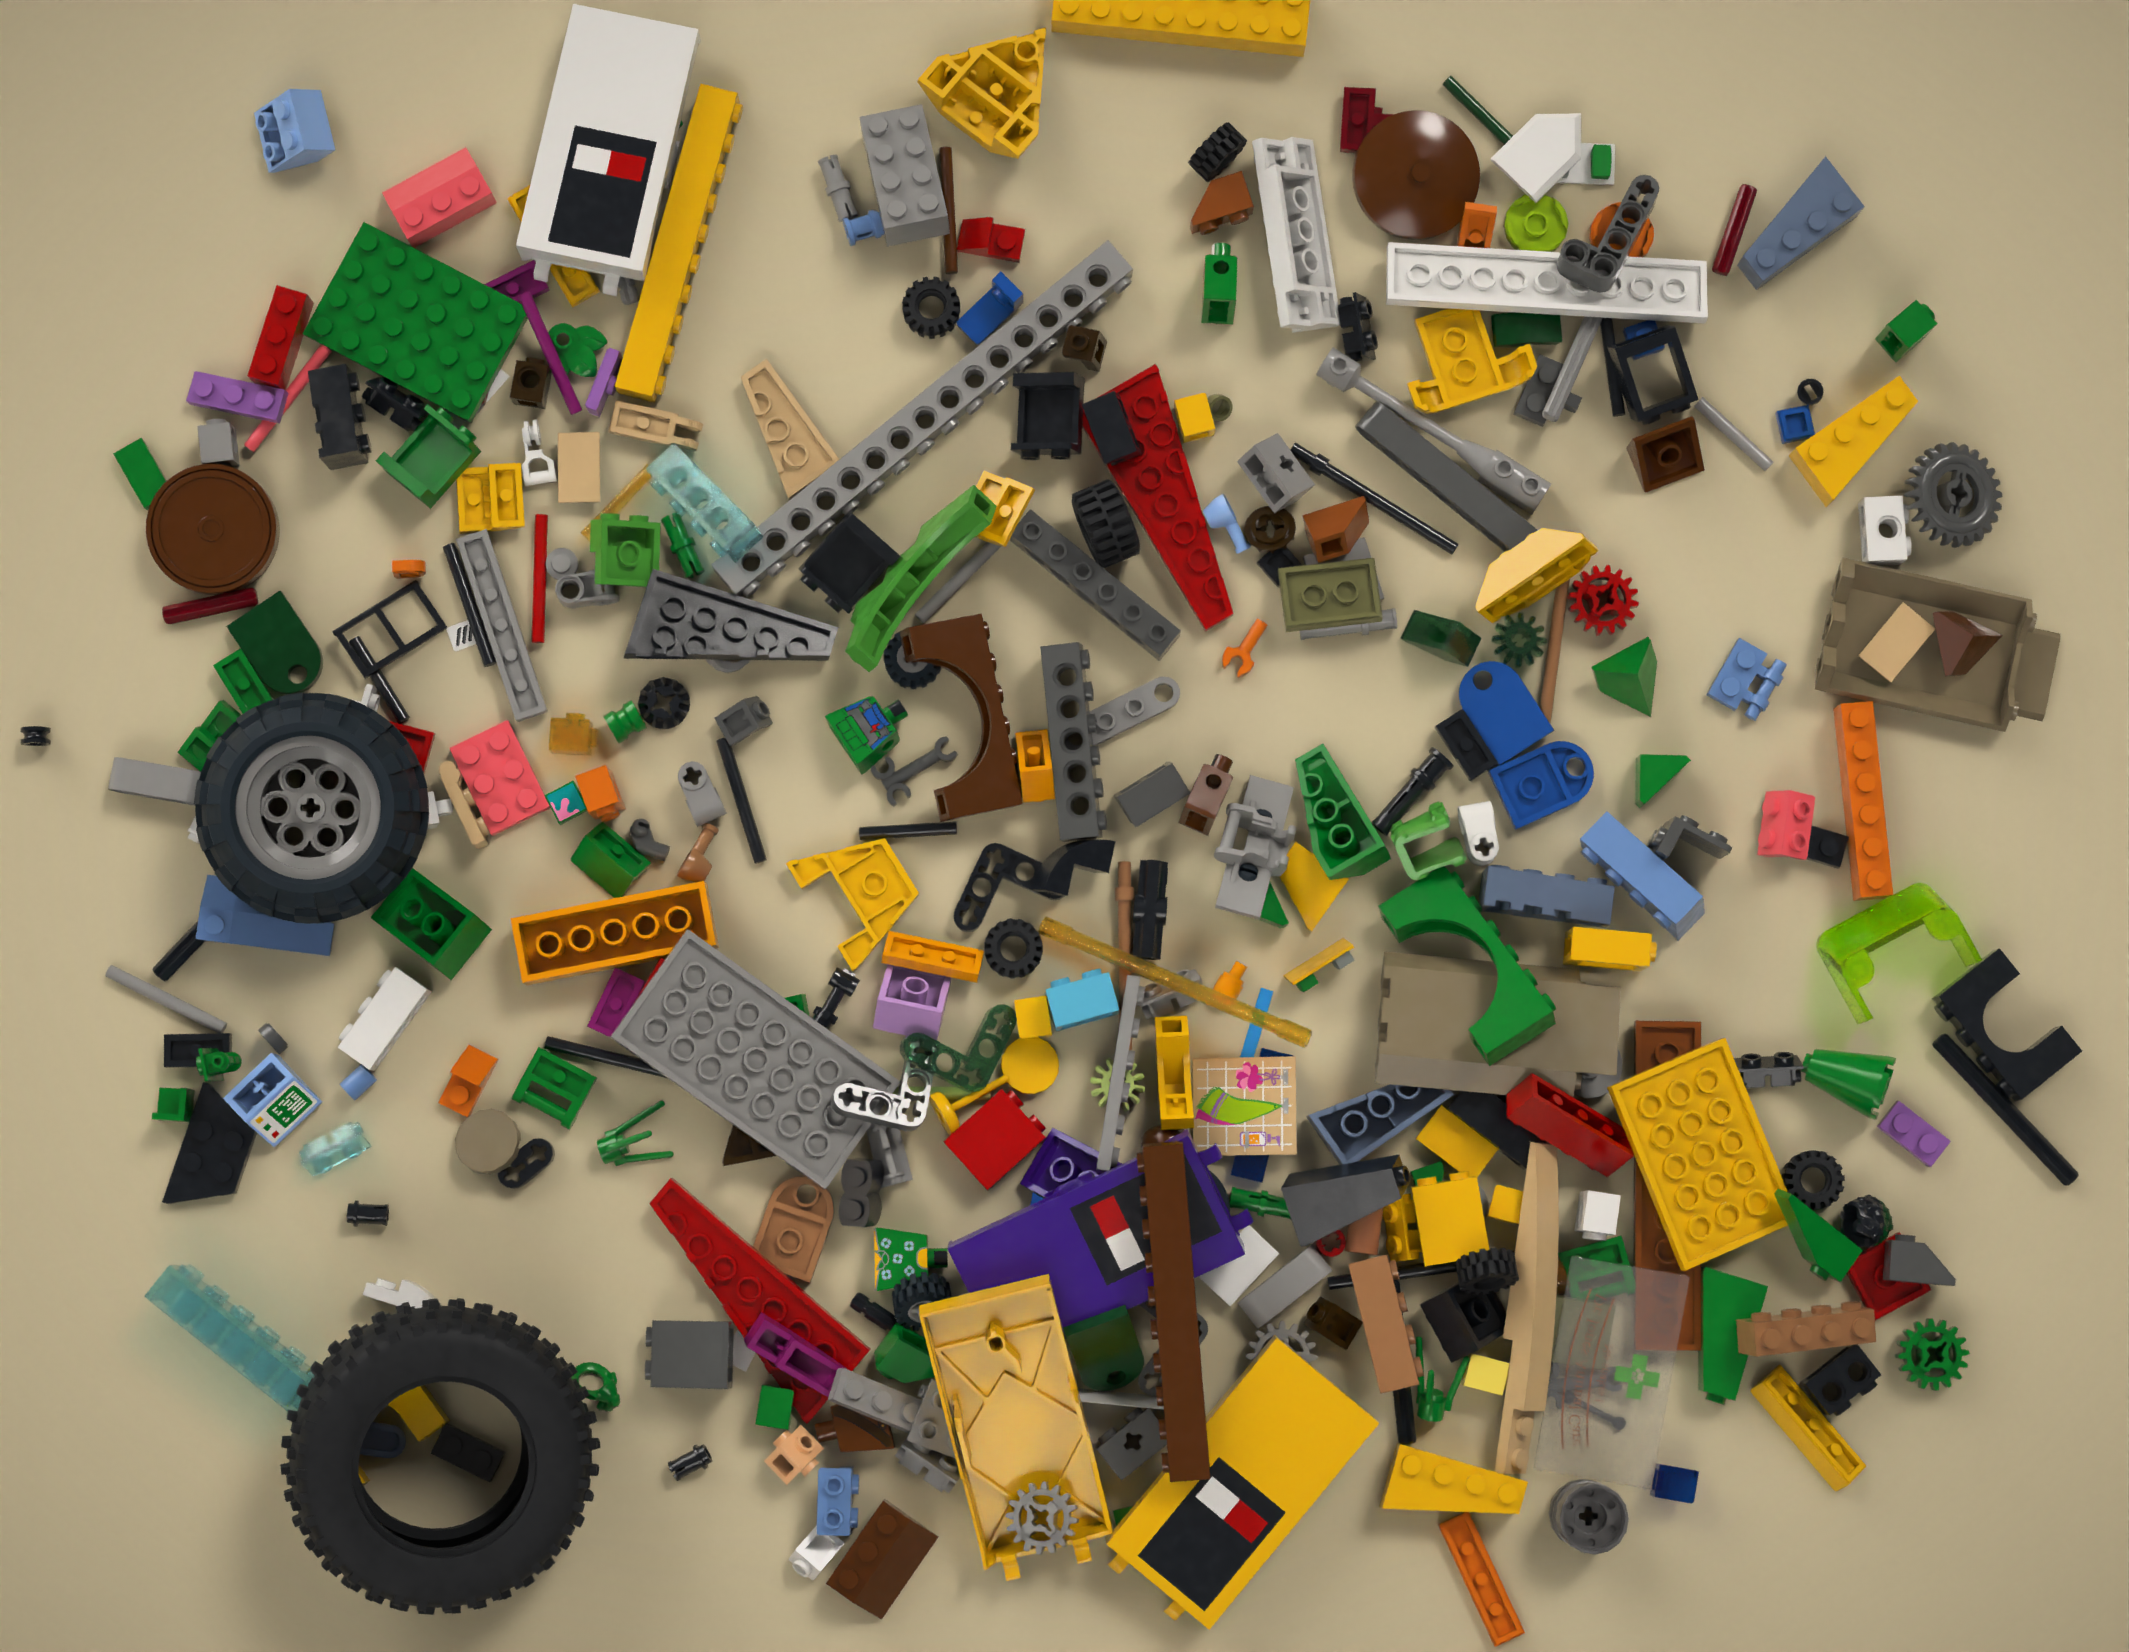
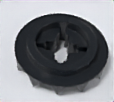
[638,677,690,729]

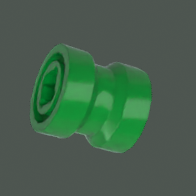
[603,700,647,744]

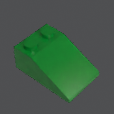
[371,868,492,980]

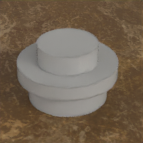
[546,548,578,580]

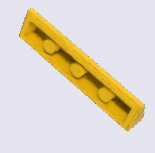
[1750,1364,1866,1491]

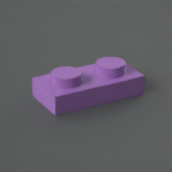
[1877,1101,1951,1167]

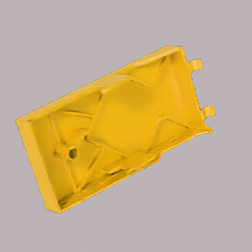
[919,1274,1113,1581]

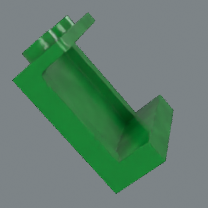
[376,404,482,509]

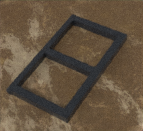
[332,580,447,679]

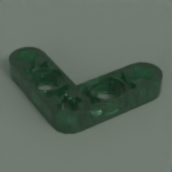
[900,1004,1017,1093]

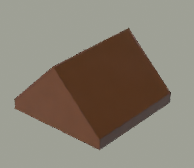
[1626,416,1705,493]

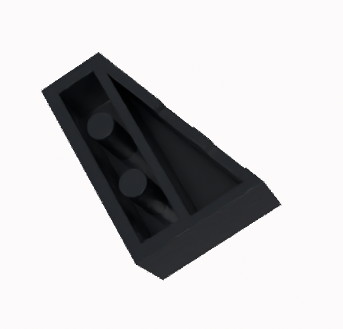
[308,364,372,470]

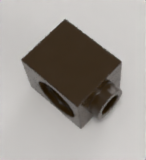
[510,357,552,409]

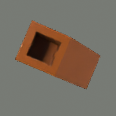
[1190,171,1254,235]
[1302,496,1369,563]

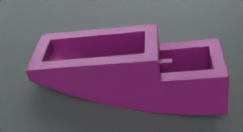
[744,1312,848,1397]

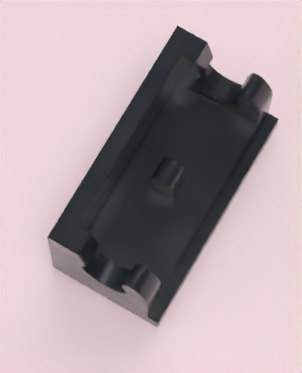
[1082,391,1143,466]

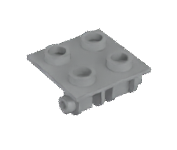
[906,1378,955,1458]

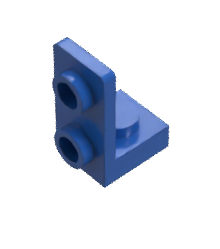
[957,271,1024,345]

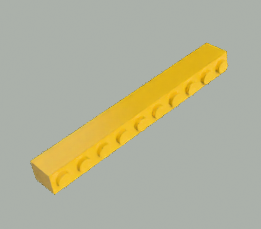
[615,83,743,403]

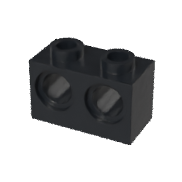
[1800,1344,1881,1416]

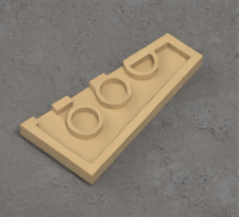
[740,359,840,500]

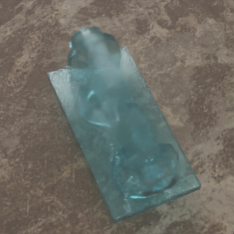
[299,1121,372,1176]

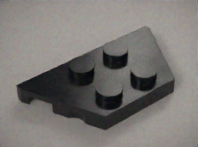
[162,1082,257,1204]

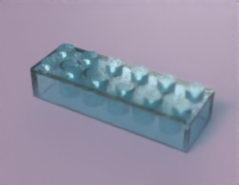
[144,1264,314,1411]

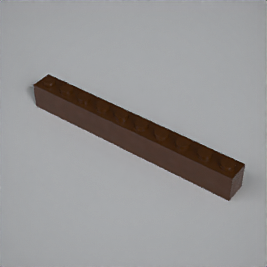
[1137,1141,1210,1482]

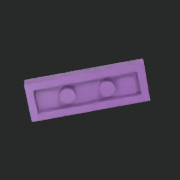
[186,371,289,424]

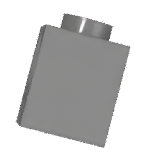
[197,419,240,467]

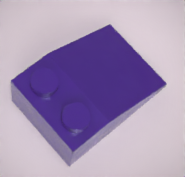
[1020,1127,1122,1199]

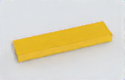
[507,185,600,308]

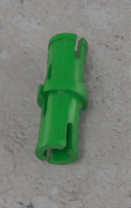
[661,512,705,579]
[1229,1187,1291,1219]

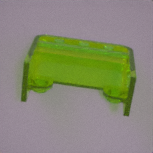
[1816,883,1982,1024]

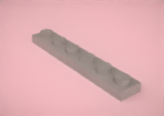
[456,529,548,722]
[1096,975,1145,1174]

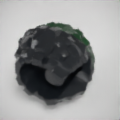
[1840,1195,1893,1248]

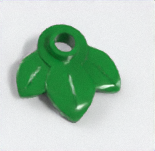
[548,323,608,377]

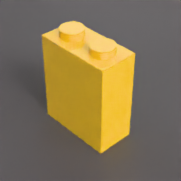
[1411,1171,1489,1266]

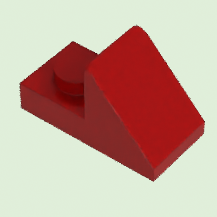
[957,217,1025,263]

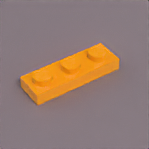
[881,931,984,983]

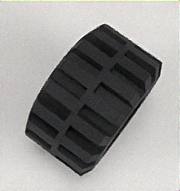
[1072,479,1140,568]

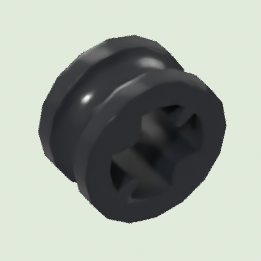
[21,726,51,746]

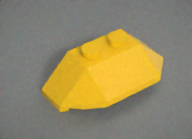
[1475,528,1598,623]

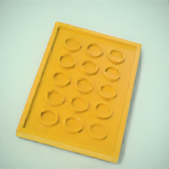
[1607,1038,1788,1271]

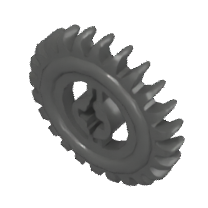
[1904,442,2003,548]

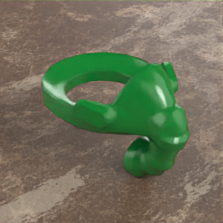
[571,1362,620,1412]

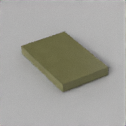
[1278,558,1383,632]

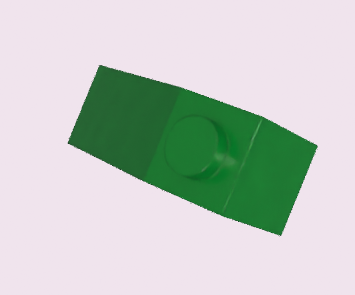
[1774,1189,1863,1282]

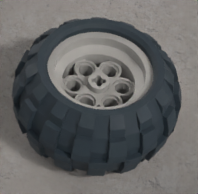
[194,693,429,924]

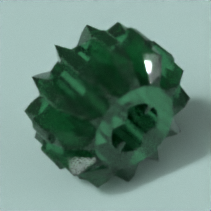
[1491,612,1547,668]

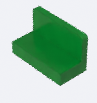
[571,822,651,898]

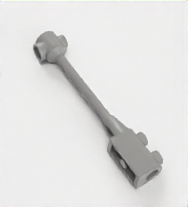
[1316,348,1551,515]

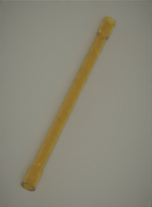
[1038,916,1312,1048]

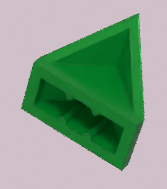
[1591,637,1657,717]

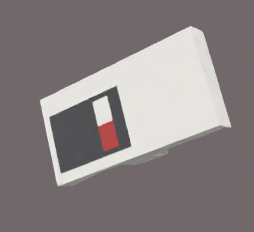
[516,4,701,296]

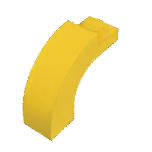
[1155,1015,1194,1130]

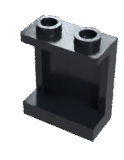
[1011,372,1085,460]
[798,511,900,614]

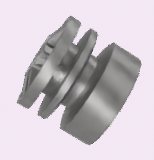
[1549,1479,1629,1554]

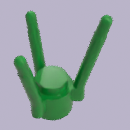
[597,1100,674,1166]
[1415,1336,1470,1422]

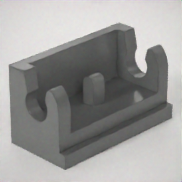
[1113,762,1190,827]

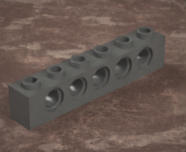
[1010,509,1181,661]
[1040,642,1107,842]

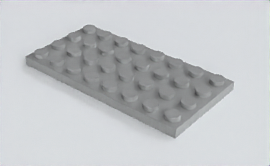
[610,929,900,1189]

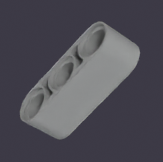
[108,757,201,805]
[1238,1244,1332,1329]

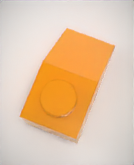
[1015,729,1055,803]

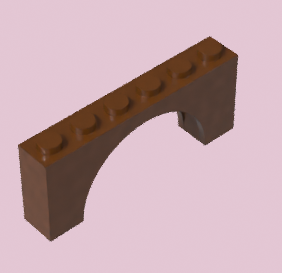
[900,613,1023,822]

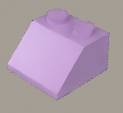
[873,964,952,1042]

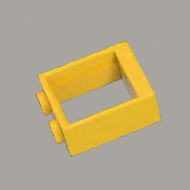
[1563,927,1657,971]

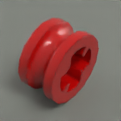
[1316,1230,1346,1257]

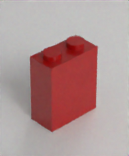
[943,1089,1046,1191]

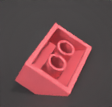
[382,147,497,248]

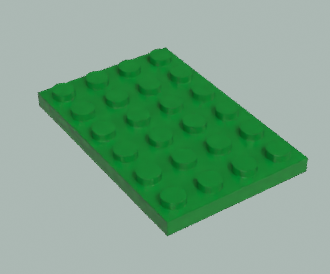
[303,222,528,423]

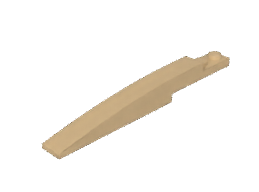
[1494,1142,1559,1474]

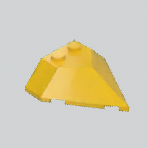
[917,27,1046,159]

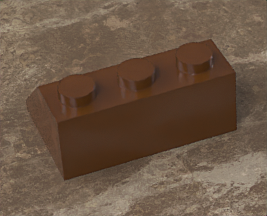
[826,1499,939,1619]

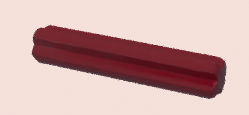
[1712,184,1757,276]
[162,588,258,624]

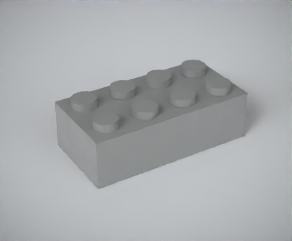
[860,104,950,247]

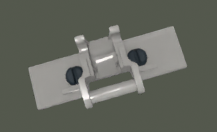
[1214,775,1296,920]

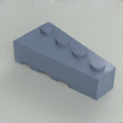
[1737,156,1865,290]
[1478,865,1615,928]
[1306,1084,1454,1165]

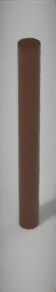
[939,147,958,274]

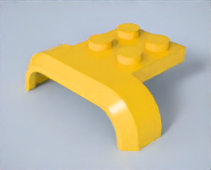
[1407,309,1537,414]

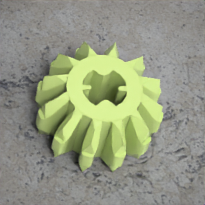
[1090,1058,1145,1112]

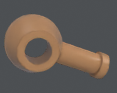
[677,823,719,882]

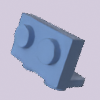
[817,1467,859,1536]

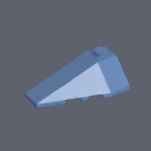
[196,875,334,956]

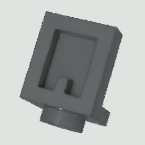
[715,696,773,746]

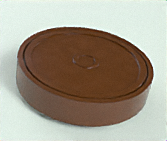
[146,464,280,595]

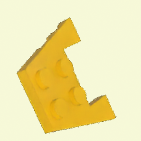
[786,838,919,971]

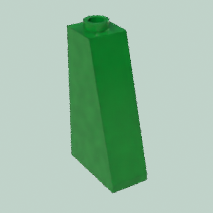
[1698,1267,1768,1405]

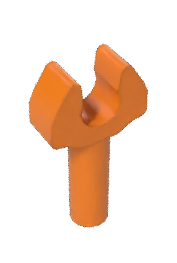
[1222,619,1268,678]

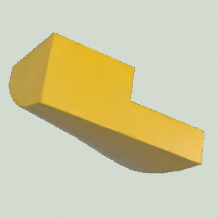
[1279,842,1349,932]

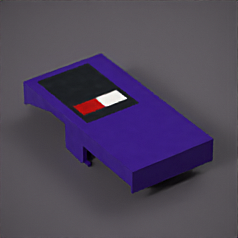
[947,1129,1254,1339]

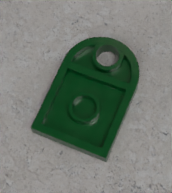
[226,590,323,695]
[1063,1305,1144,1391]

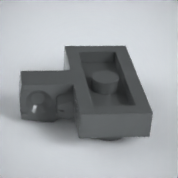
[1513,354,1582,427]

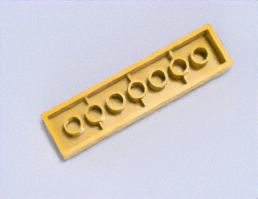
[1051,0,1310,57]

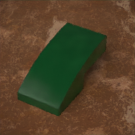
[1491,312,1562,348]

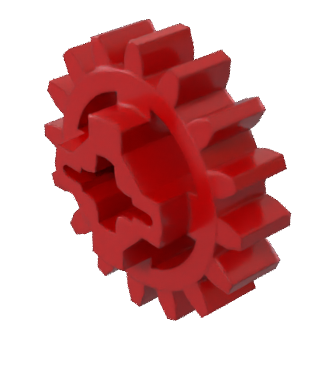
[1568,565,1639,636]

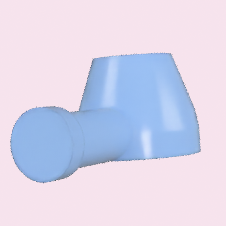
[1203,494,1251,554]

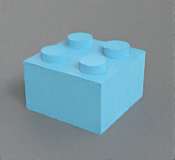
[1045,968,1119,1032]

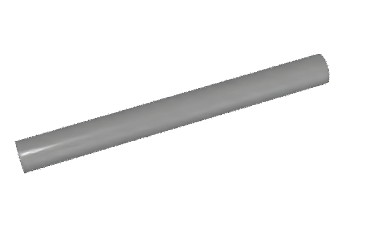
[915,542,1001,623]
[105,965,227,1033]

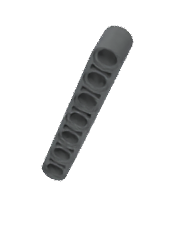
[1355,402,1538,552]

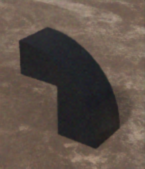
[1031,840,1116,896]

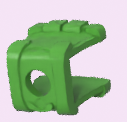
[1390,801,1467,880]

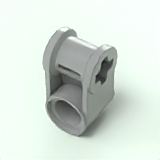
[555,569,620,609]
[678,761,727,827]

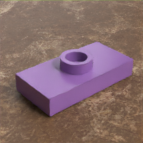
[585,348,623,417]

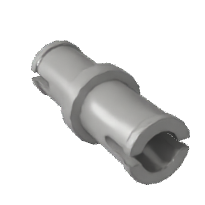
[818,155,858,222]

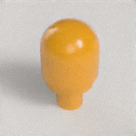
[1213,961,1247,1005]

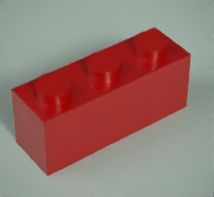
[247,285,314,390]

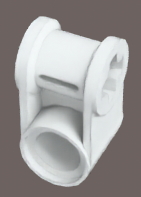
[1457,801,1499,866]

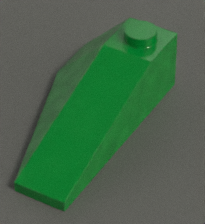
[1295,744,1391,880]

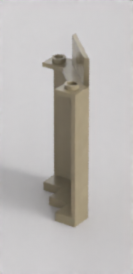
[1815,557,2060,732]
[1375,951,1621,1097]

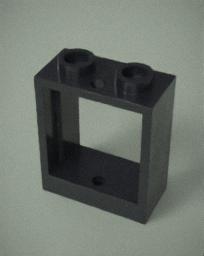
[1608,325,1699,425]

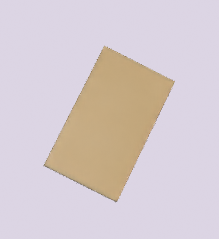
[558,432,600,503]
[1858,602,1935,683]

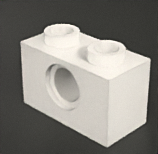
[1858,496,1912,566]
[1574,1190,1621,1241]

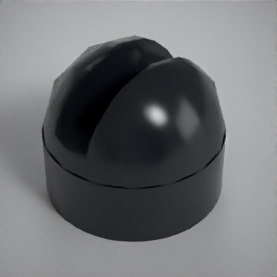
[1797,379,1824,405]

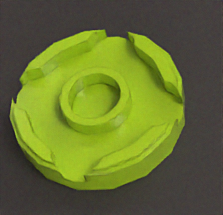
[1504,194,1569,252]

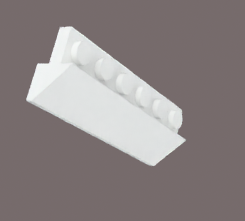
[1252,137,1341,333]

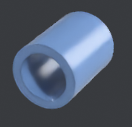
[340,1064,377,1100]

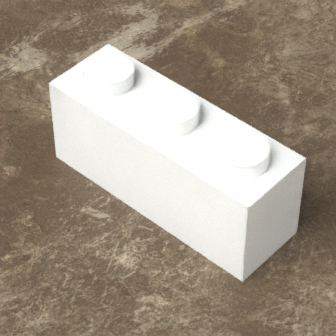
[338,967,432,1072]

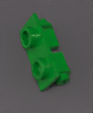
[196,1048,242,1081]

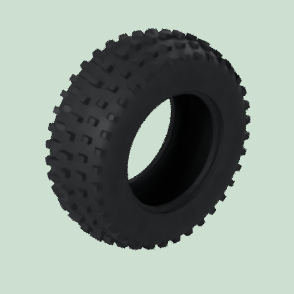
[280,1298,600,1615]

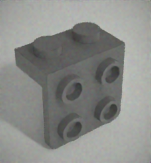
[1647,815,1732,860]

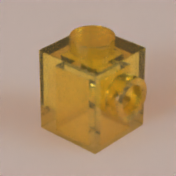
[549,713,598,756]

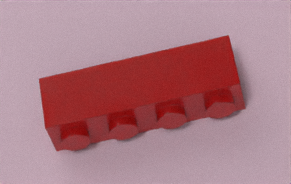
[1506,1073,1634,1178]

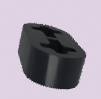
[498,1138,555,1189]

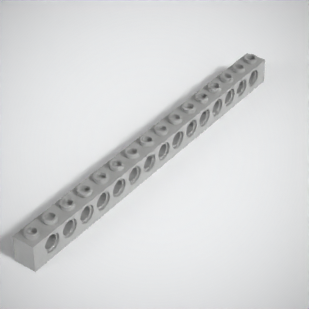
[711,240,1133,598]

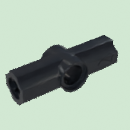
[1132,860,1168,960]

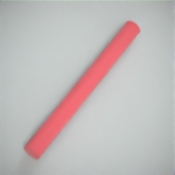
[244,344,332,452]

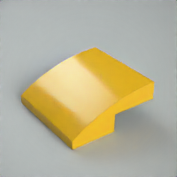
[456,463,525,534]
[975,470,1035,547]

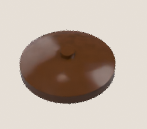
[1352,110,1480,240]

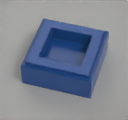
[1775,405,1815,444]

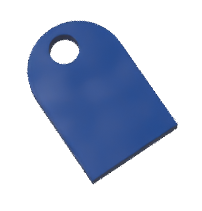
[1459,661,1555,766]
[1488,741,1594,830]

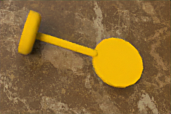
[929,1037,1059,1135]

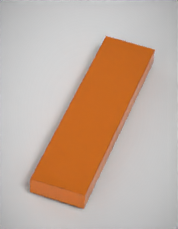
[1438,1512,1525,1647]

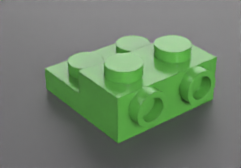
[590,513,661,587]

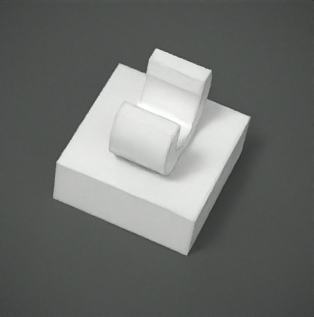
[427,791,453,829]

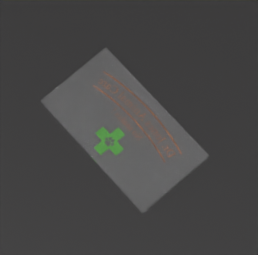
[1533,1256,1690,1490]

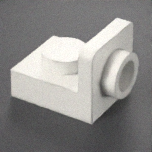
[789,1525,845,1580]

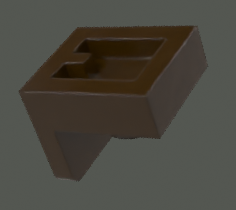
[1062,325,1107,372]
[1304,1297,1363,1350]

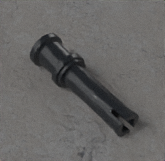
[1371,747,1454,836]

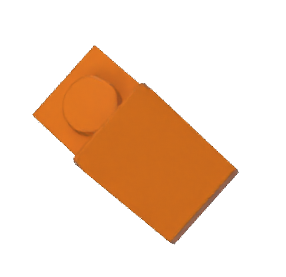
[1457,202,1497,248]
[438,1045,499,1117]

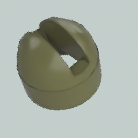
[1207,394,1233,421]

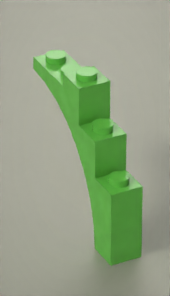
[845,485,997,672]

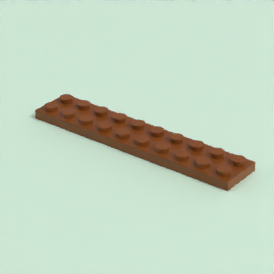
[1633,1020,1701,1351]

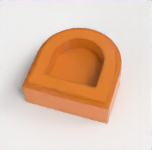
[392,560,426,579]

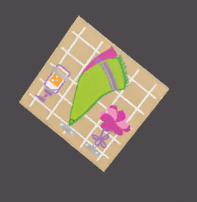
[1193,1056,1297,1156]

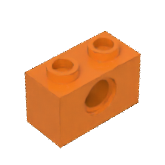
[575,765,626,822]

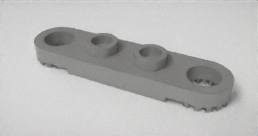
[1067,677,1180,750]

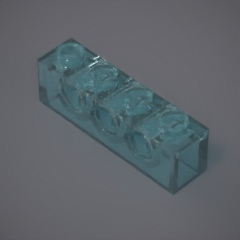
[646,443,763,563]

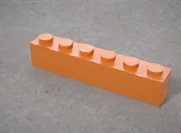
[1833,701,1893,901]

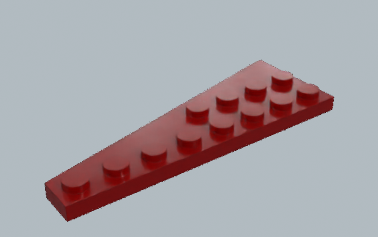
[1082,364,1234,632]
[649,1177,871,1424]

